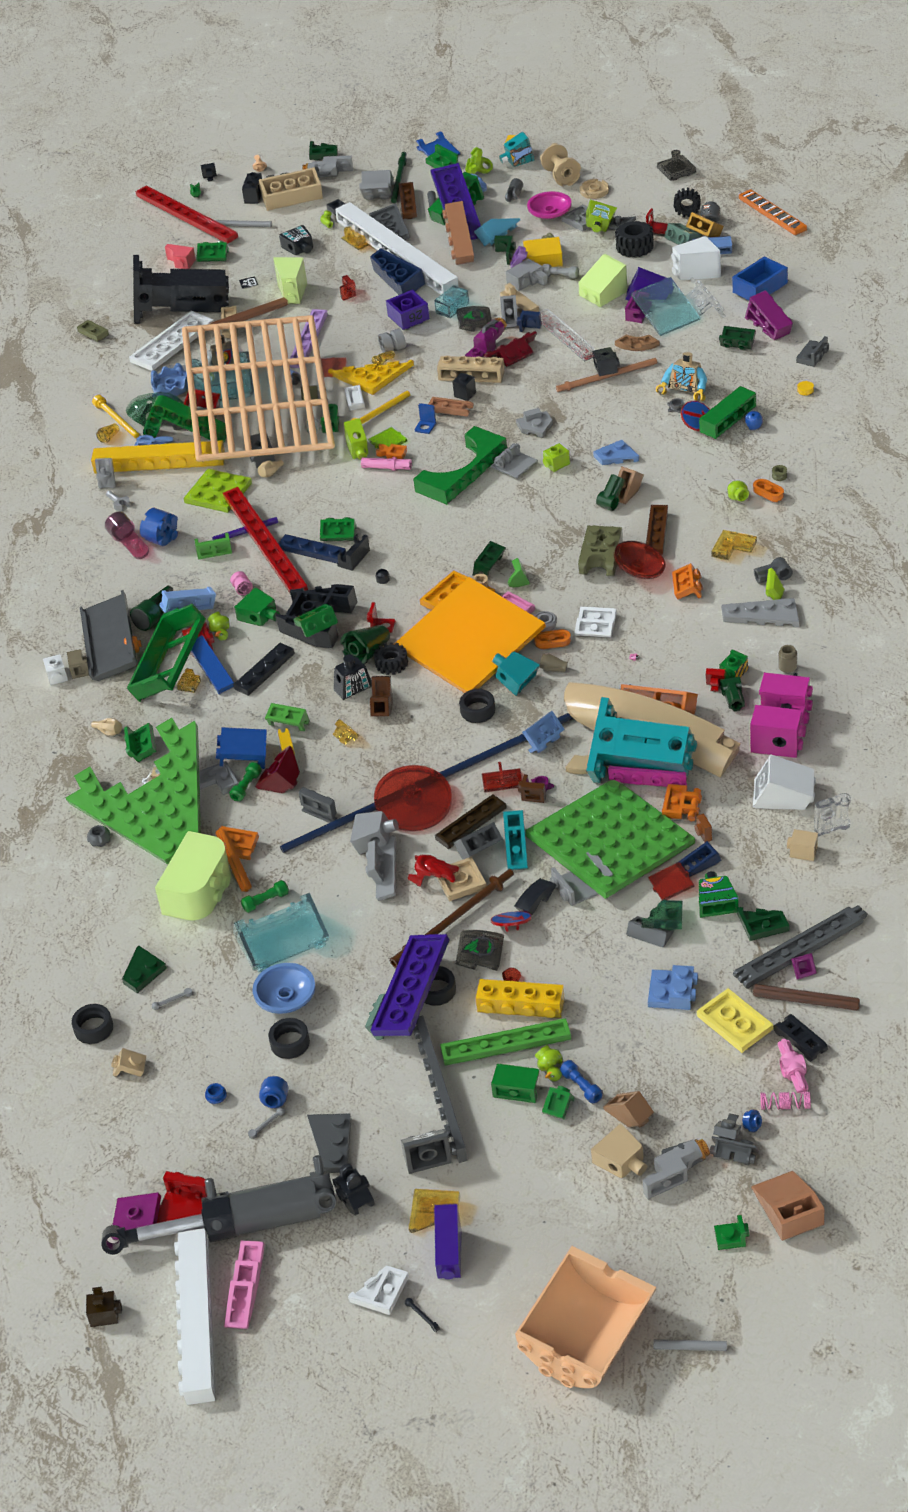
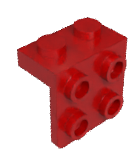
[157,1171,208,1230]

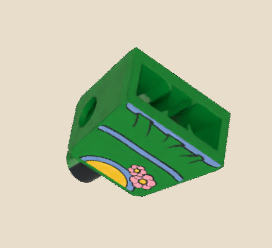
[699,871,739,918]

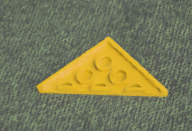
[328,360,414,395]

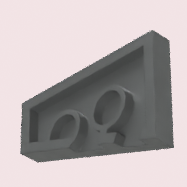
[307,1113,351,1173]

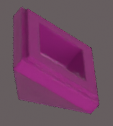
[791,953,817,979]

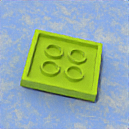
[184,469,252,513]

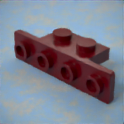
[483,331,537,367]

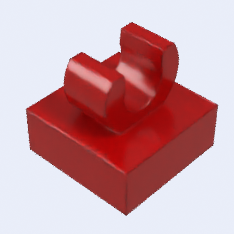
[705,668,726,692]

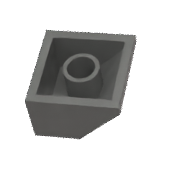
[401,1129,452,1174]

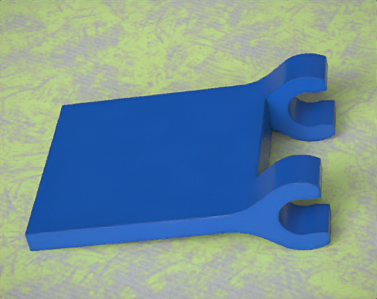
[416,131,460,156]

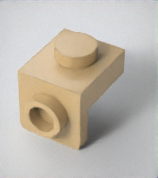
[111,1048,146,1077]

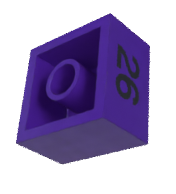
[386,290,430,330]

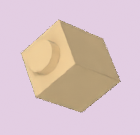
[787,829,818,861]

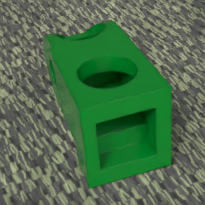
[321,404,340,433]

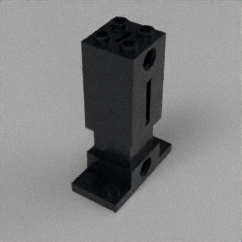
[133,255,229,324]

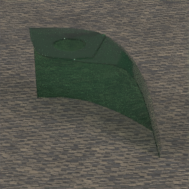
[126,392,184,426]

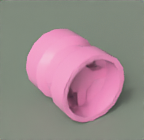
[230,571,253,595]

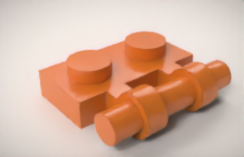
[662,784,702,822]

